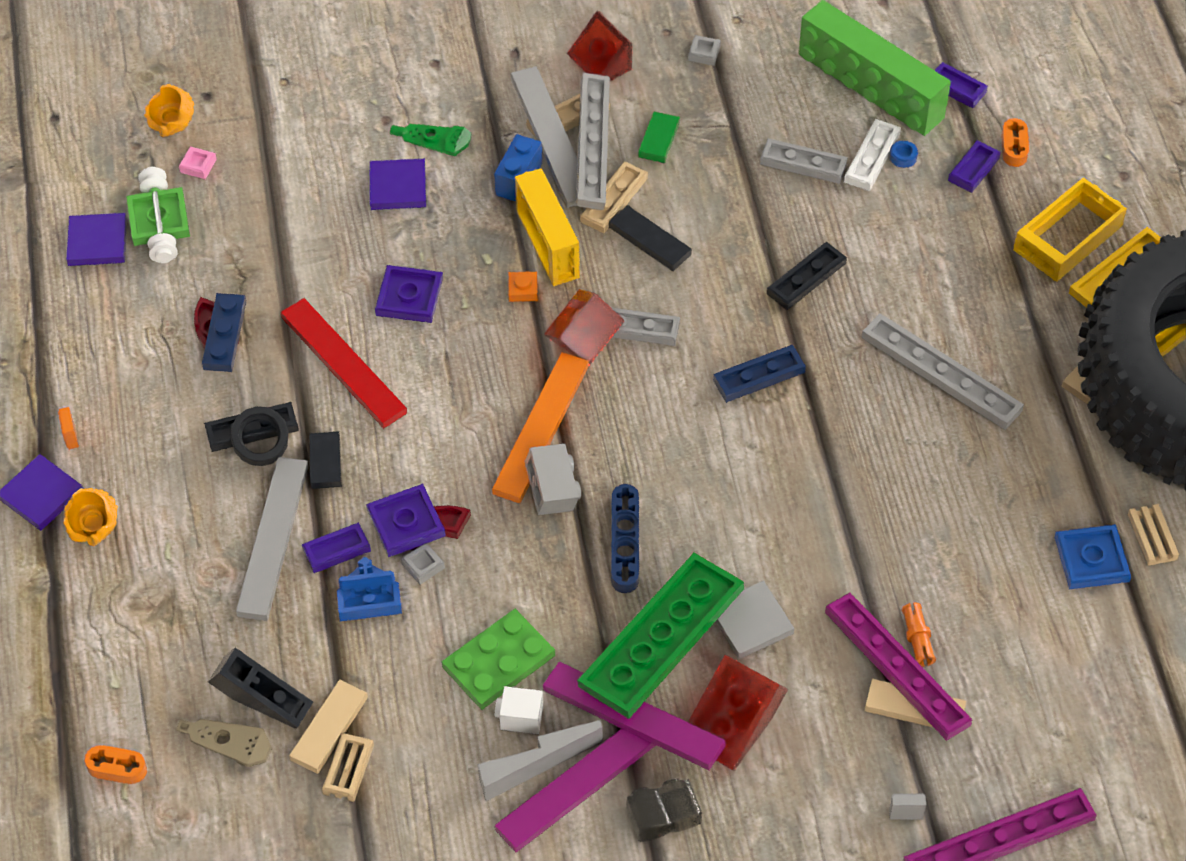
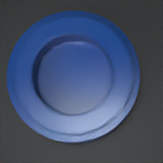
[890,141,918,168]

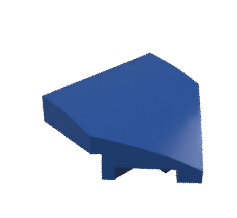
[337,557,402,622]

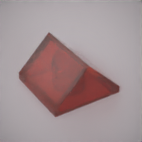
[567,11,632,81]
[544,289,624,366]

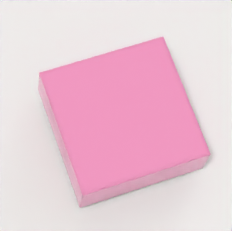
[179,146,217,179]

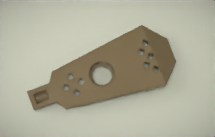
[176,719,272,767]

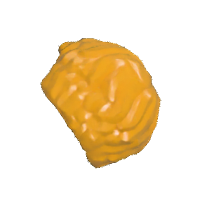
[144,84,194,137]
[63,488,118,546]

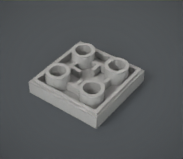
[715,580,795,659]

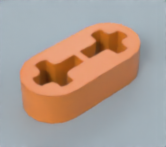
[1001,118,1029,167]
[84,745,147,784]

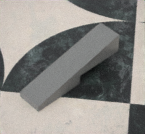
[478,720,602,801]

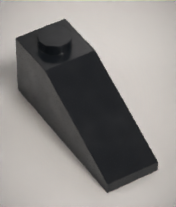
[208,647,313,729]

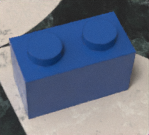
[494,134,542,202]

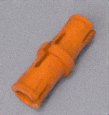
[902,602,936,667]

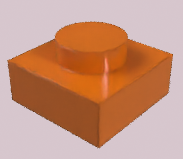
[509,272,538,302]

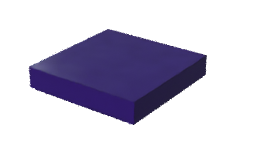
[369,158,426,210]
[66,213,127,266]
[375,265,443,323]
[0,454,83,531]
[366,484,446,557]

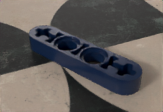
[611,484,639,594]

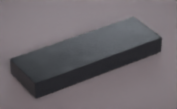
[609,205,692,271]
[767,241,847,310]
[204,402,299,452]

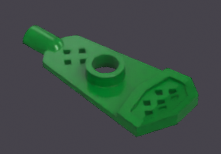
[390,123,472,157]

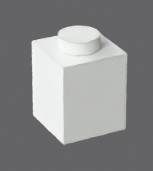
[495,686,543,734]

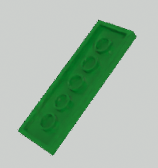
[577,553,744,719]

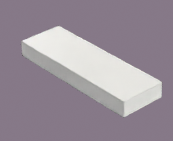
[844,119,901,191]

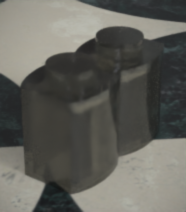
[626,778,702,842]

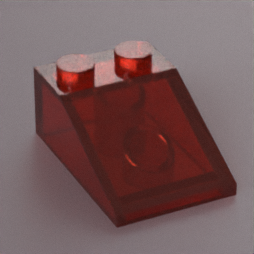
[688,654,788,771]

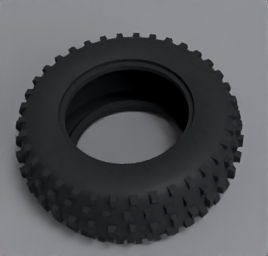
[1078,230,1186,491]

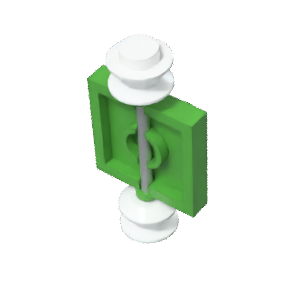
[126,167,190,263]

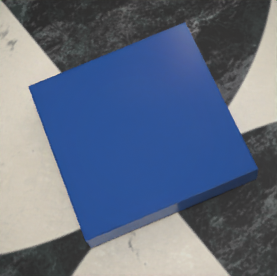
[1054,524,1132,590]

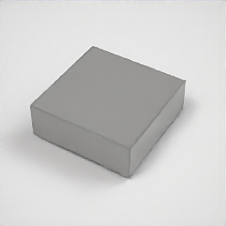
[688,35,721,66]
[401,543,445,585]
[889,794,926,819]

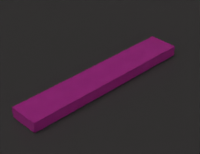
[825,593,973,741]
[543,661,725,770]
[495,728,656,853]
[903,788,1097,861]

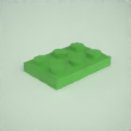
[441,608,555,710]

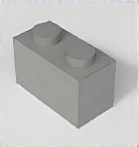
[525,444,581,515]

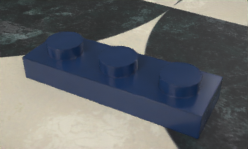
[202,293,246,372]
[713,344,806,403]

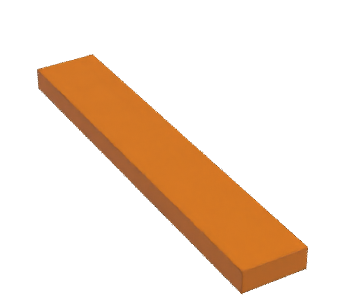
[492,352,589,504]

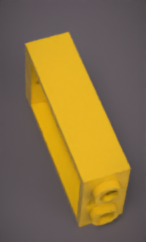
[515,168,580,286]
[1013,177,1127,282]

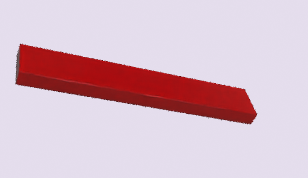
[281,298,407,429]

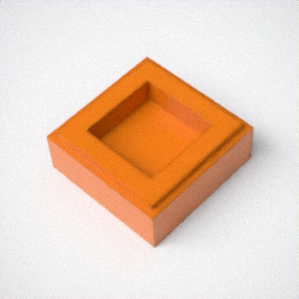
[58,407,79,450]

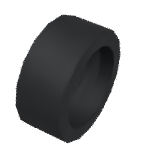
[231,406,289,466]

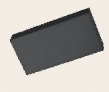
[309,431,342,489]

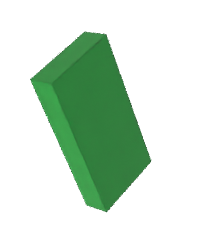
[638,111,680,163]

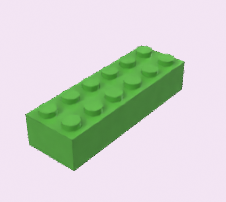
[798,0,951,136]

